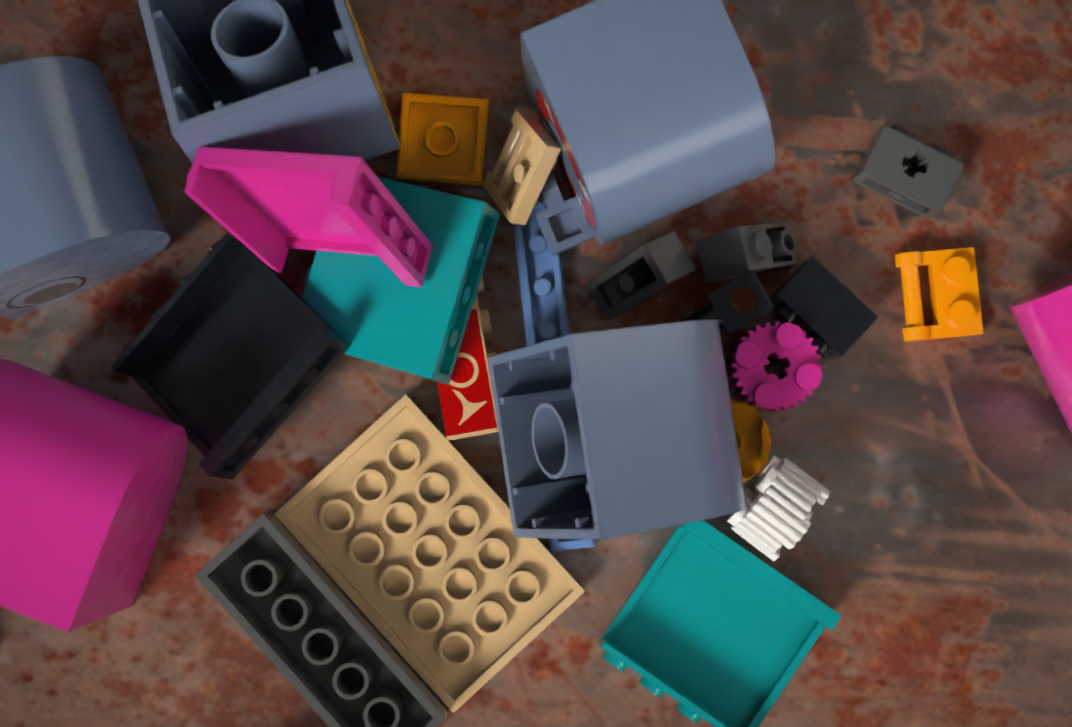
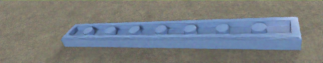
[513,200,595,552]

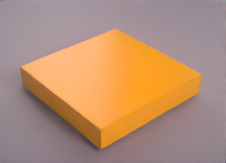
[395,93,489,188]

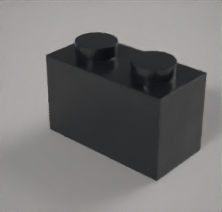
[770,256,878,358]

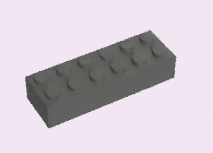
[195,510,449,727]

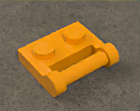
[894,247,984,342]

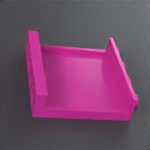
[184,147,433,287]

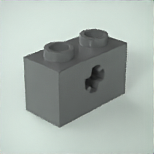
[851,125,965,219]

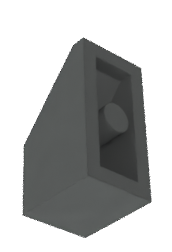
[587,231,696,321]

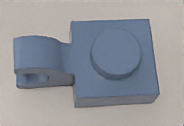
[535,173,594,256]

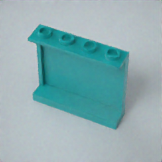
[302,176,500,385]
[599,520,842,727]

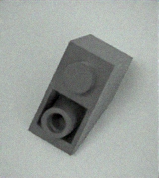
[696,222,799,283]

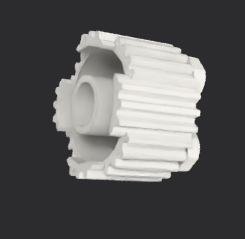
[727,455,830,561]

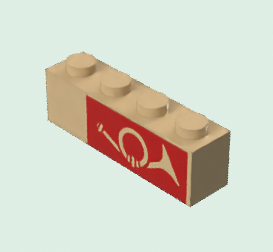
[437,274,499,441]

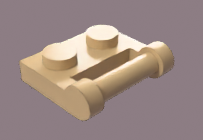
[482,106,561,225]

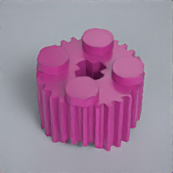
[726,321,823,412]

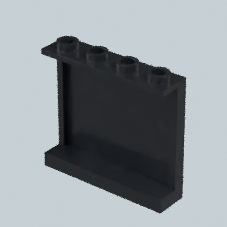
[111,233,351,480]

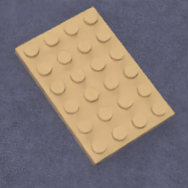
[274,394,585,713]

